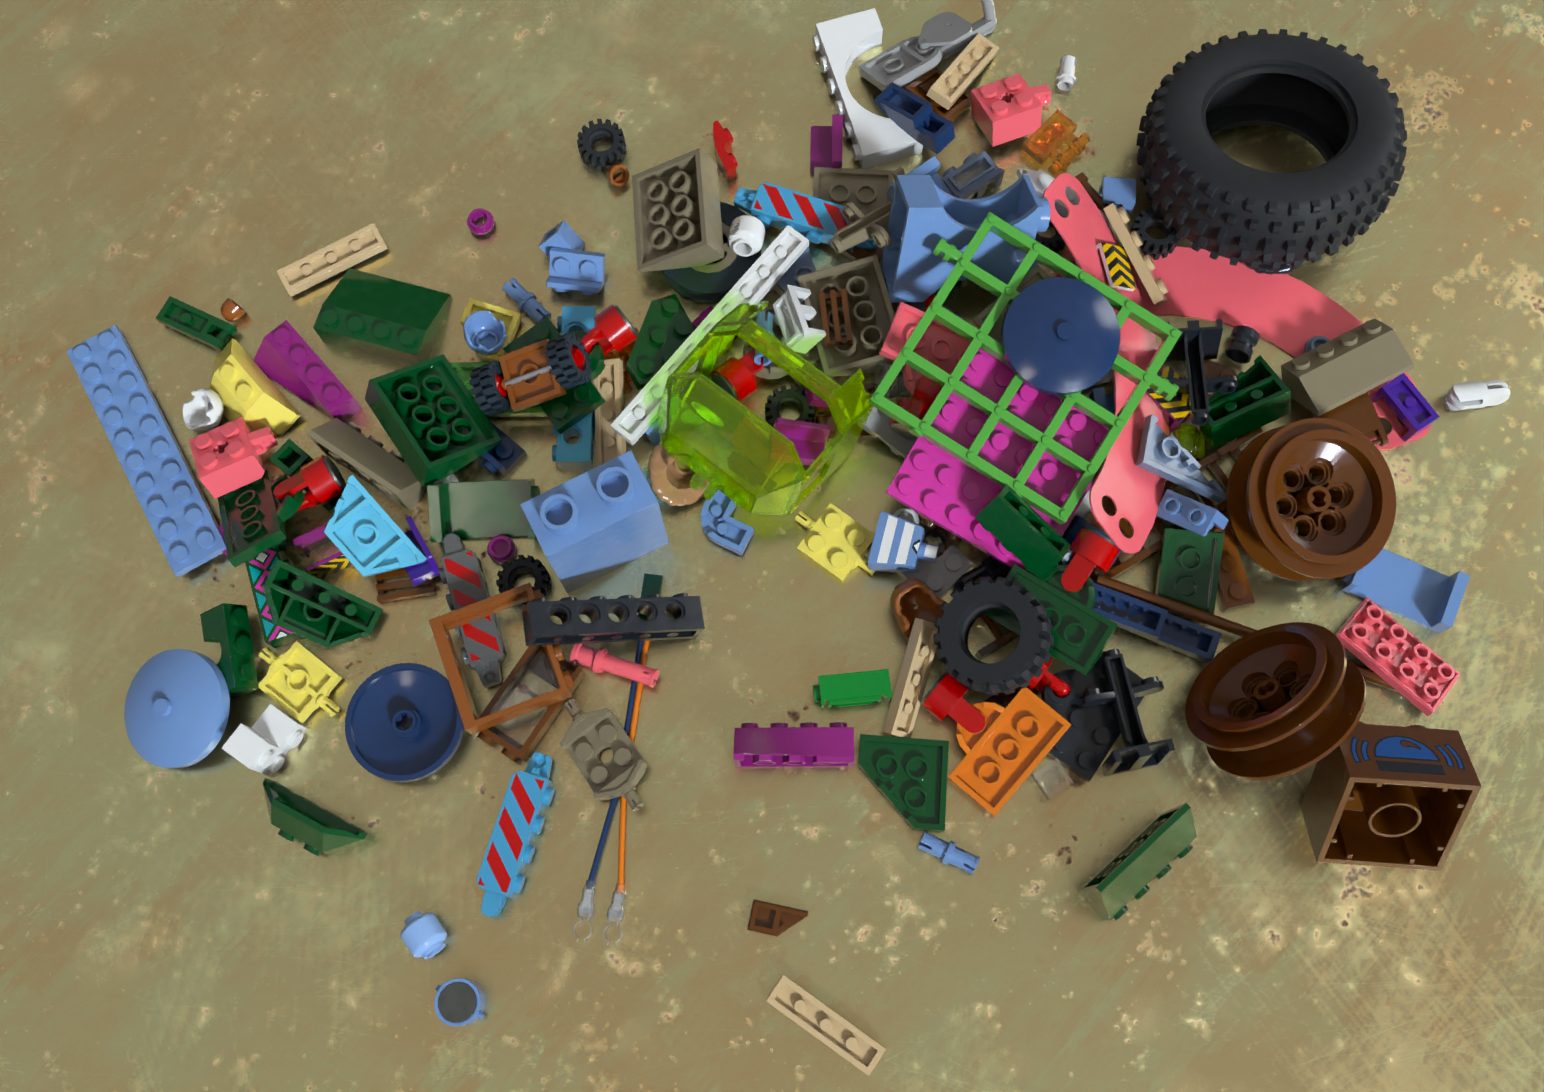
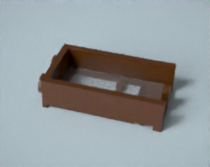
[477,645,586,762]

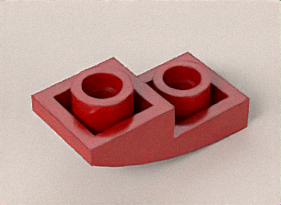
[713,120,738,183]

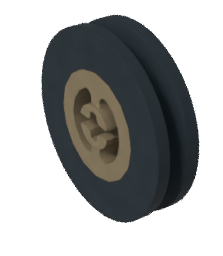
[662,202,761,304]

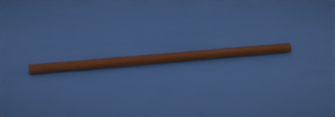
[1094,574,1398,692]

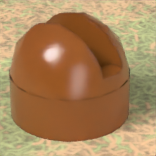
[606,164,629,186]
[220,298,246,322]

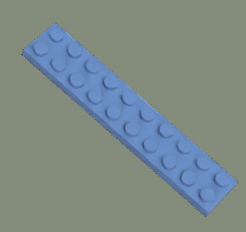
[66,325,226,577]

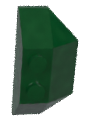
[262,559,383,648]
[262,778,375,856]

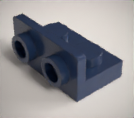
[479,420,527,478]

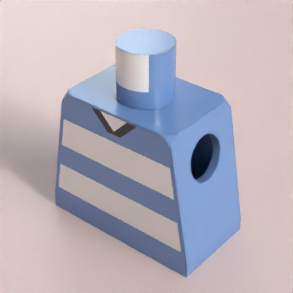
[868,511,939,573]

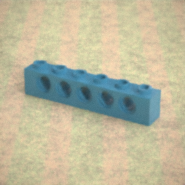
[552,306,597,471]

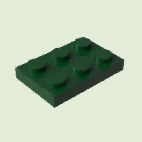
[1155,527,1224,617]

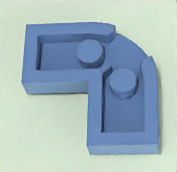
[701,480,754,556]

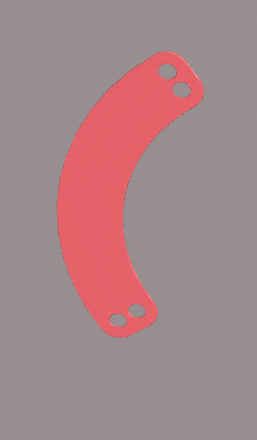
[1043,173,1170,554]
[1056,246,1432,450]

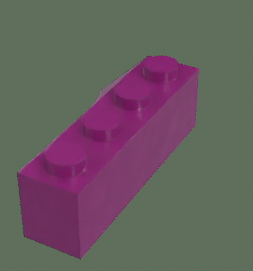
[254,320,362,423]
[734,722,854,767]

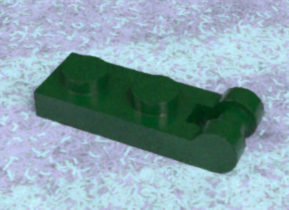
[155,296,238,352]

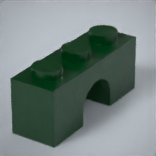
[200,603,259,698]

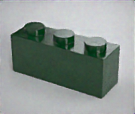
[975,484,1071,579]

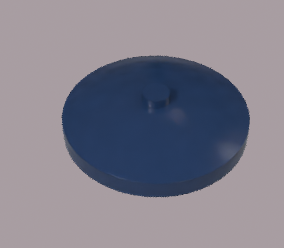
[1001,277,1120,395]
[345,663,465,782]

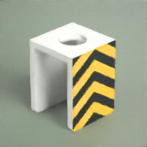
[1075,242,1136,291]

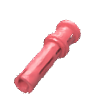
[570,644,659,688]

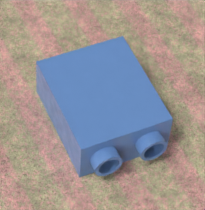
[520,450,669,593]

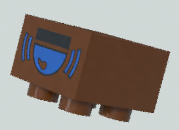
[1300,721,1481,871]

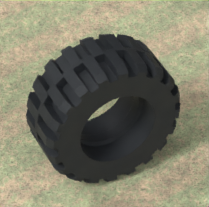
[933,577,1054,695]

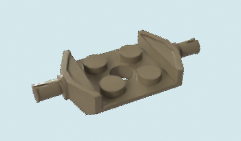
[560,698,647,811]

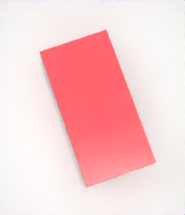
[1335,597,1461,716]

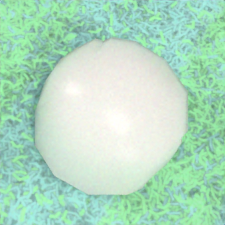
[182,388,224,430]

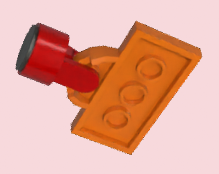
[921,672,1072,817]

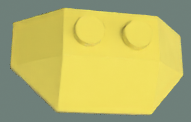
[209,339,301,435]

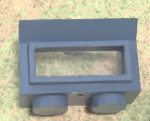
[942,151,1005,199]

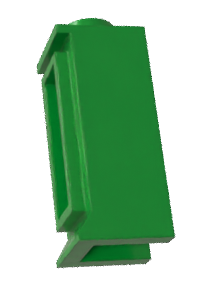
[813,669,892,710]

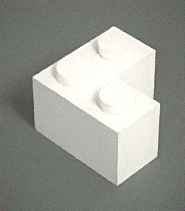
[222,704,306,776]

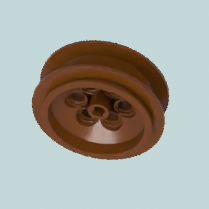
[1226,418,1396,581]
[1185,622,1367,780]

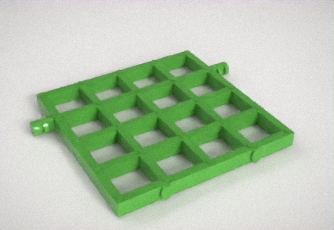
[868,212,1182,525]

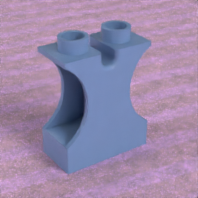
[881,175,1050,303]

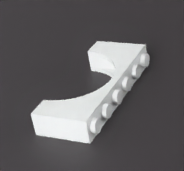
[812,8,923,169]

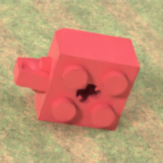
[971,73,1051,147]
[189,417,278,499]

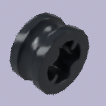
[923,531,946,558]

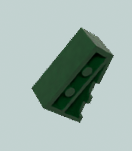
[1199,355,1291,449]

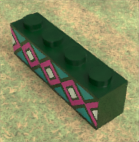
[245,538,305,648]

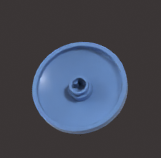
[124,649,230,768]

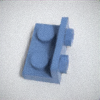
[546,247,605,295]
[1156,489,1229,537]

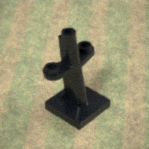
[1160,319,1238,425]
[1082,649,1175,776]

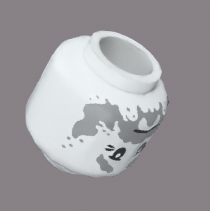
[728,215,765,257]

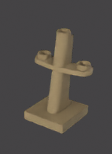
[830,166,905,254]

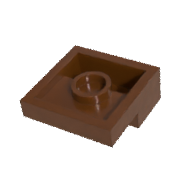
[905,68,971,123]

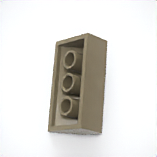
[1281,318,1414,416]
[307,418,427,512]

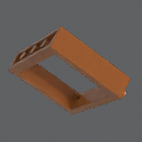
[429,582,574,735]

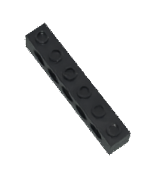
[522,593,705,646]

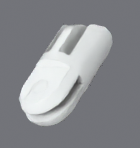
[1444,380,1511,411]

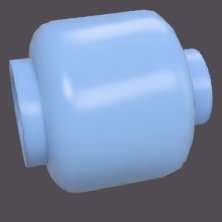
[400,911,447,960]

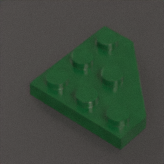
[626,294,712,390]
[858,734,949,832]

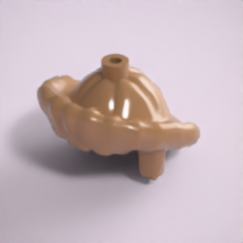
[648,431,719,506]

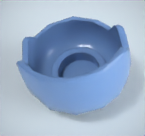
[463,310,507,355]

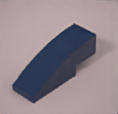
[875,82,955,155]

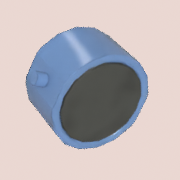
[434,978,485,1027]

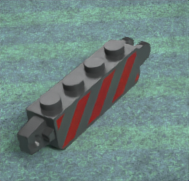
[439,533,507,688]

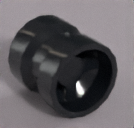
[1224,325,1260,364]

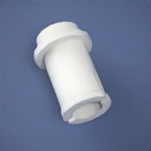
[1055,55,1077,91]

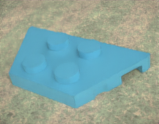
[324,475,427,577]

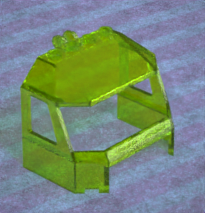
[657,301,873,515]

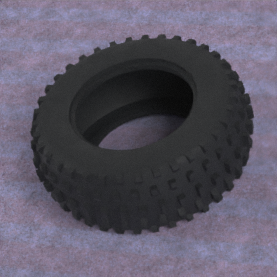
[1136,29,1407,269]

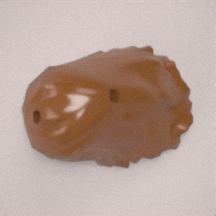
[890,578,949,655]

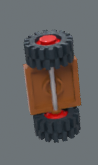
[469,333,592,416]

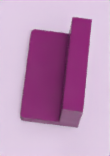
[810,114,843,175]
[768,418,831,467]

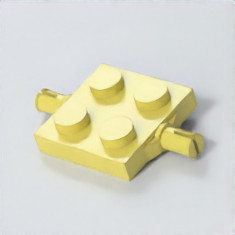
[795,503,875,583]
[258,641,342,723]

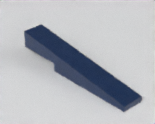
[1093,582,1222,663]

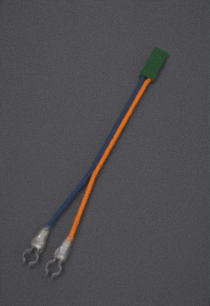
[573,573,663,947]

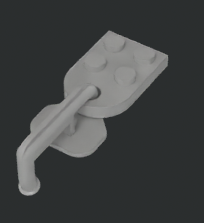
[858,0,997,91]

